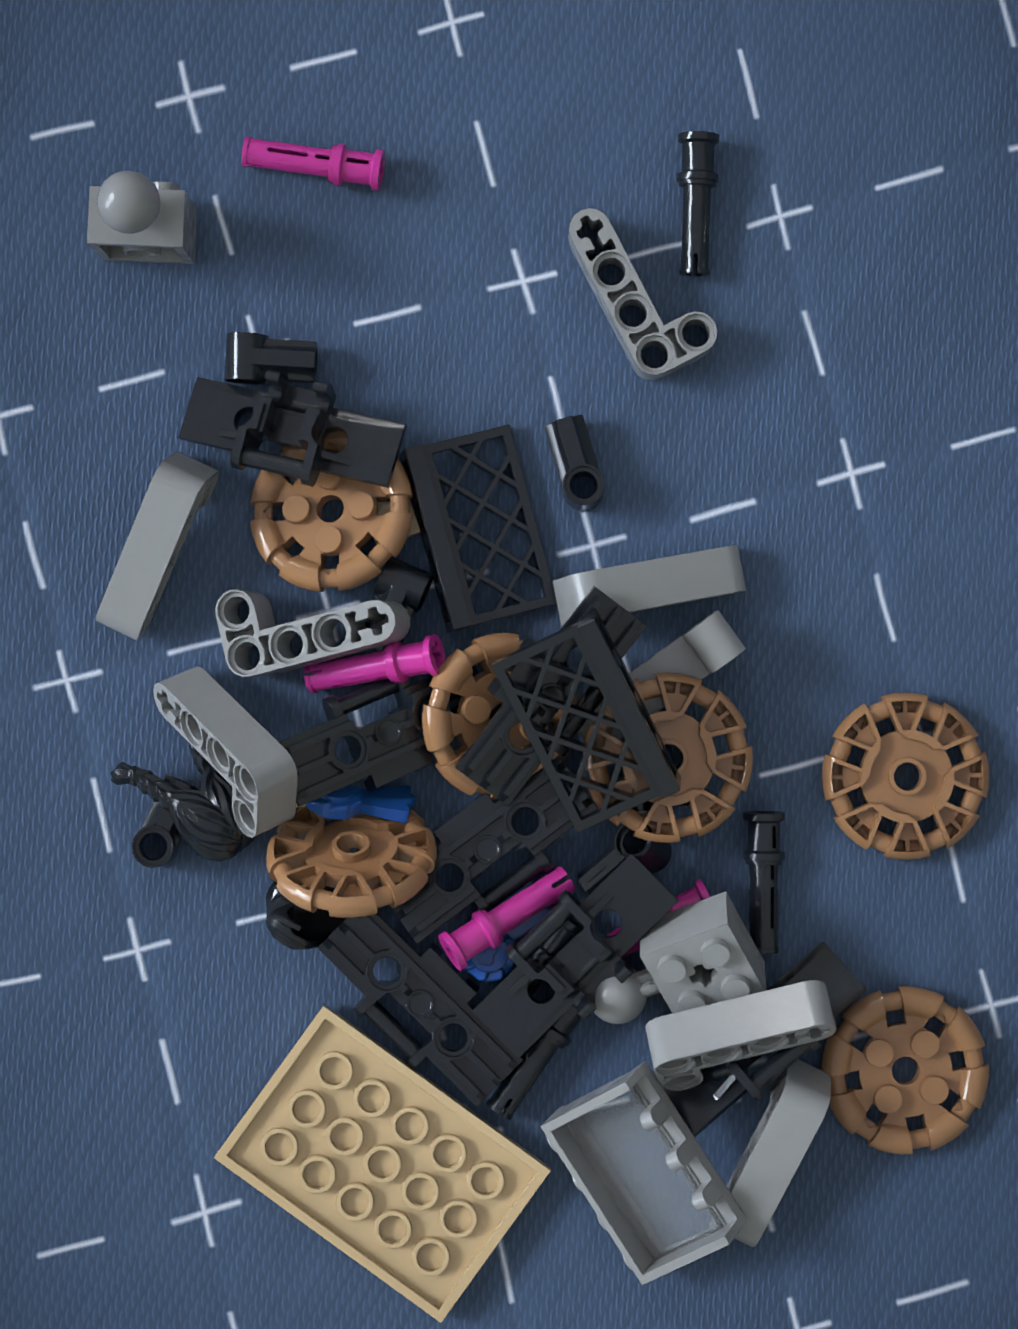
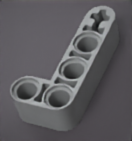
[568,208,718,381]
[96,451,220,641]
[552,545,747,627]
[215,589,410,677]
[578,610,746,740]
[153,666,298,838]
[645,980,837,1091]
[710,1059,831,1247]

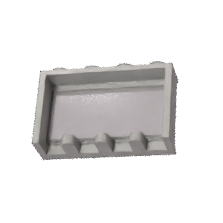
[540,1061,747,1285]

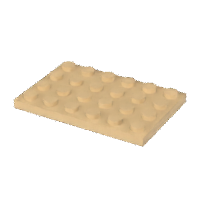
[214,1004,551,1323]

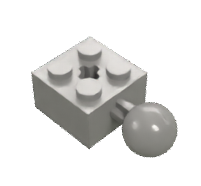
[87,170,197,264]
[594,891,766,1024]

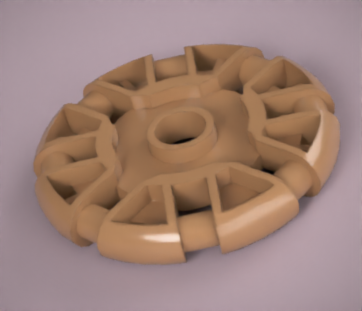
[250,431,413,592]
[422,633,578,800]
[583,672,753,843]
[822,692,990,860]
[266,806,437,918]
[821,986,989,1155]

